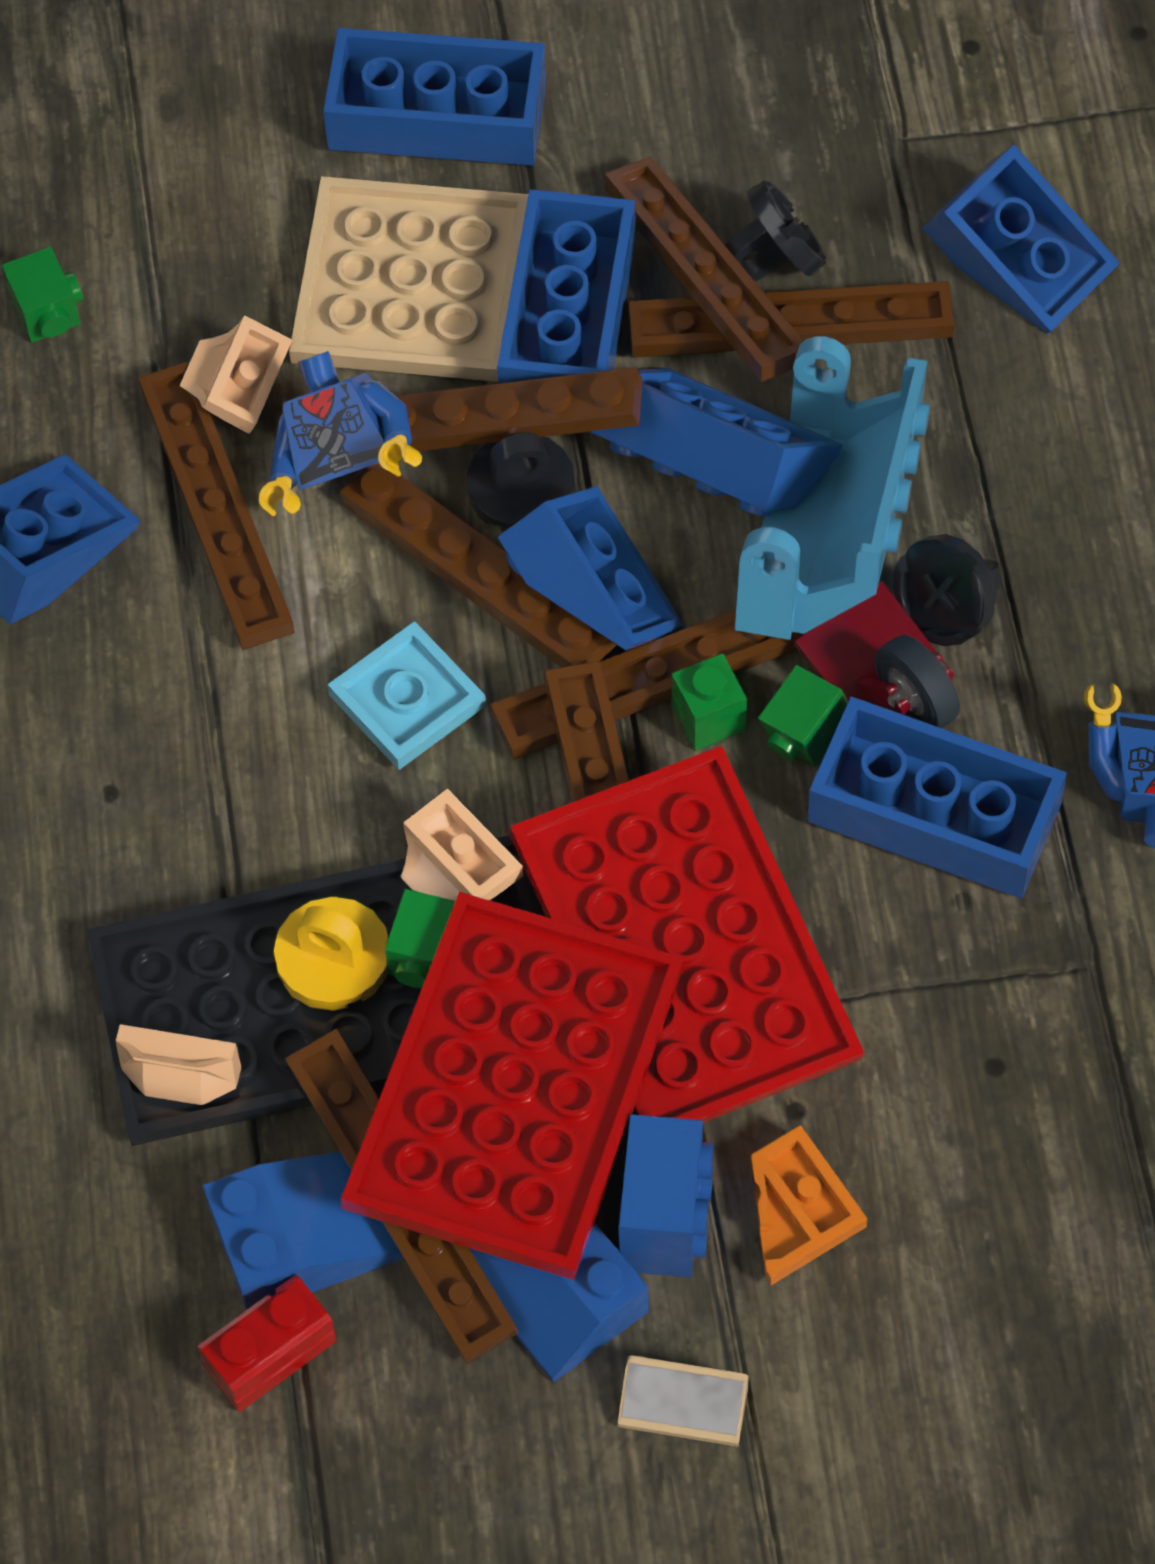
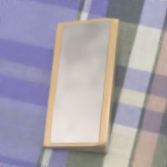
[618,1356,749,1447]

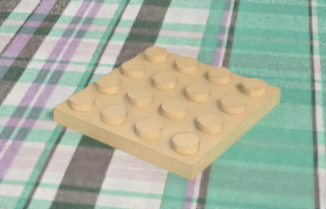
[289,176,529,382]

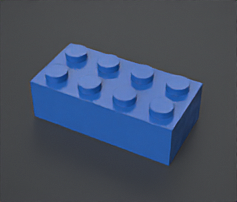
[323,28,547,166]
[497,189,636,384]
[808,697,1067,899]

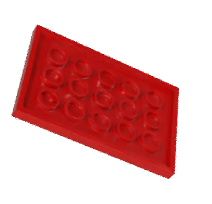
[509,745,865,1123]
[341,892,684,1280]

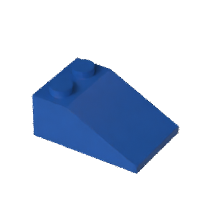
[921,145,1120,334]
[0,454,141,624]
[498,486,684,651]
[202,1152,403,1310]

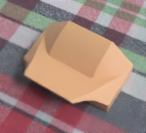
[180,315,292,434]
[401,789,523,901]
[116,1024,241,1105]

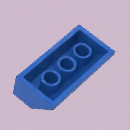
[591,368,843,516]
[469,1222,649,1383]

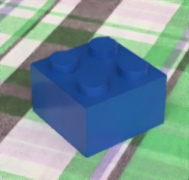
[619,1114,714,1278]

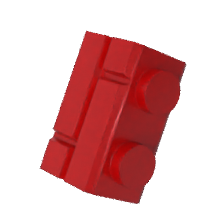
[197,1275,337,1413]

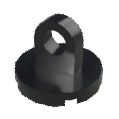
[725,180,826,281]
[467,433,575,532]
[893,534,1000,646]

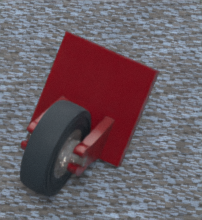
[793,581,960,729]

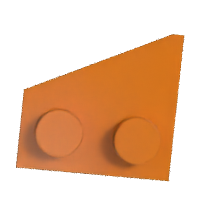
[751,1125,868,1286]

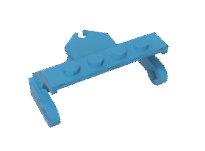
[735,336,930,640]

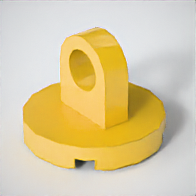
[274,897,388,1011]

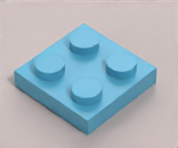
[327,621,486,770]

